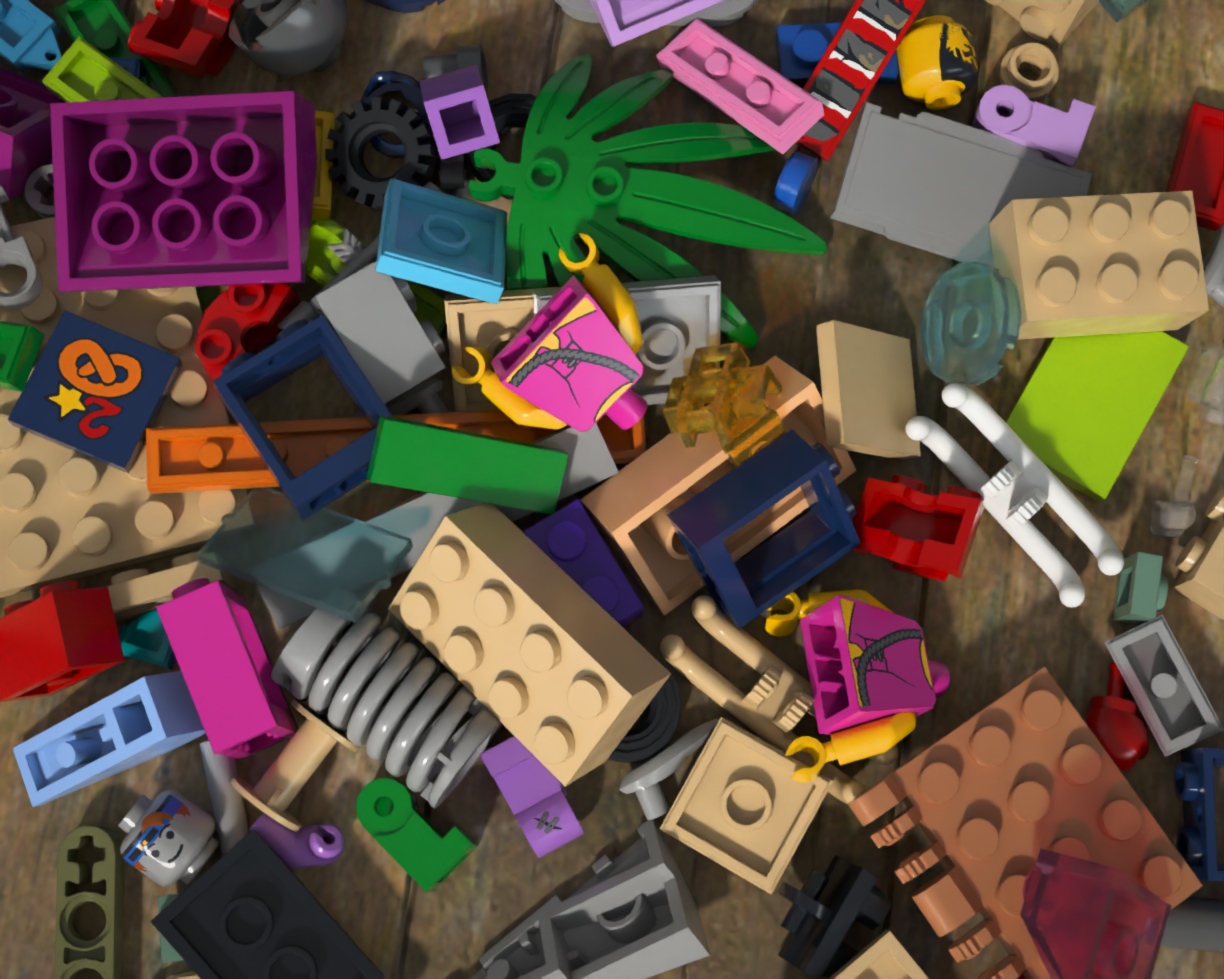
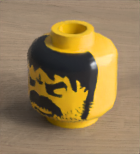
[896,15,978,110]

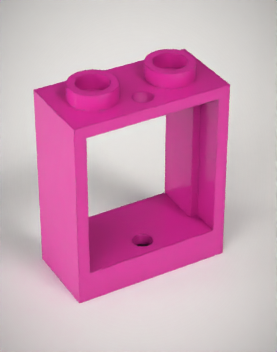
[156,578,299,759]

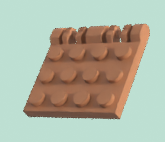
[848,667,1203,979]

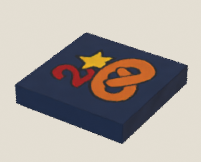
[8,310,183,474]

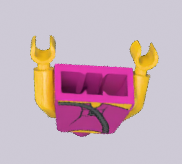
[452,233,648,432]
[765,589,950,783]

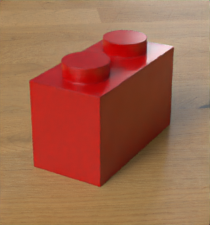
[0,580,125,702]

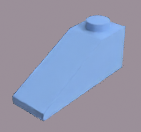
[12,671,206,807]

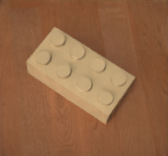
[388,503,671,787]

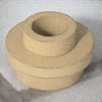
[999,43,1059,101]

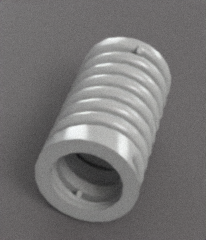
[271,589,503,809]

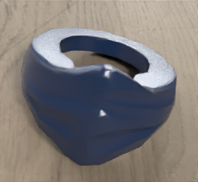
[361,70,433,158]

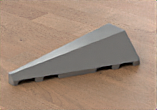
[469,819,710,979]

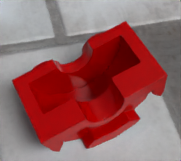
[128,0,244,78]
[195,283,300,403]
[852,475,984,581]

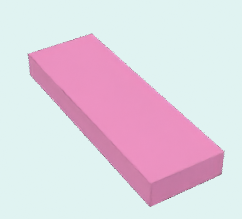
[656,19,825,154]

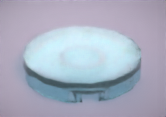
[920,262,1021,385]

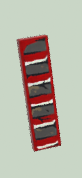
[796,0,926,162]

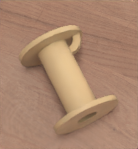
[230,698,360,832]

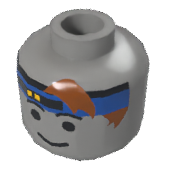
[118,789,219,887]

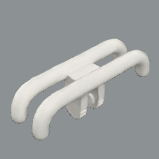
[905,382,1124,608]

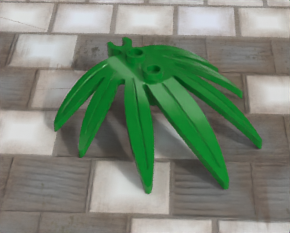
[468,54,827,349]

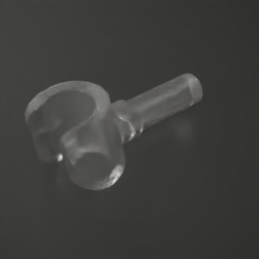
[1150,455,1198,537]

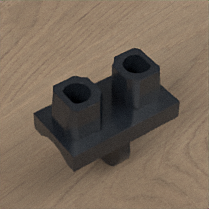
[777,855,892,979]

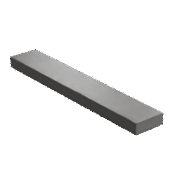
[251,423,619,629]

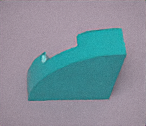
[118,608,176,670]

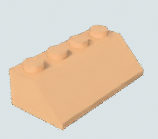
[580,356,856,616]

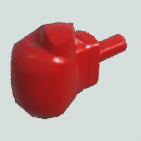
[1085,662,1149,773]

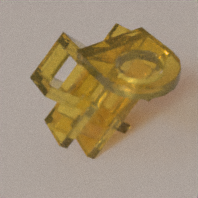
[663,342,787,468]

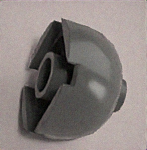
[229,0,349,76]

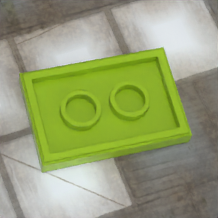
[1005,331,1189,503]

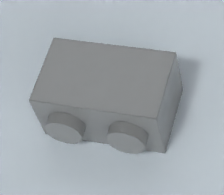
[310,261,446,404]

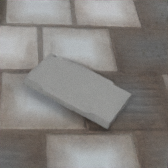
[830,102,1092,272]

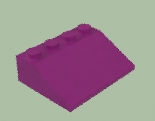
[50,91,317,292]

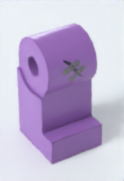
[480,736,585,859]

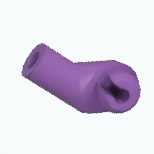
[249,813,345,869]

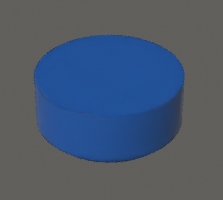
[773,151,818,215]

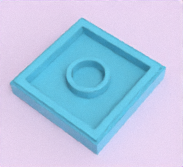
[375,179,507,304]

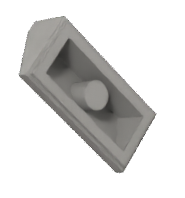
[1104,615,1224,757]

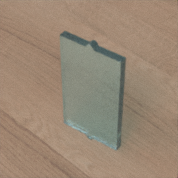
[197,487,413,623]

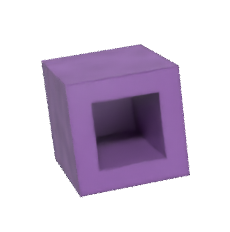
[419,65,500,160]

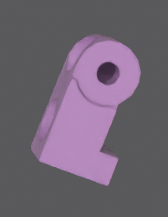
[971,85,1096,167]

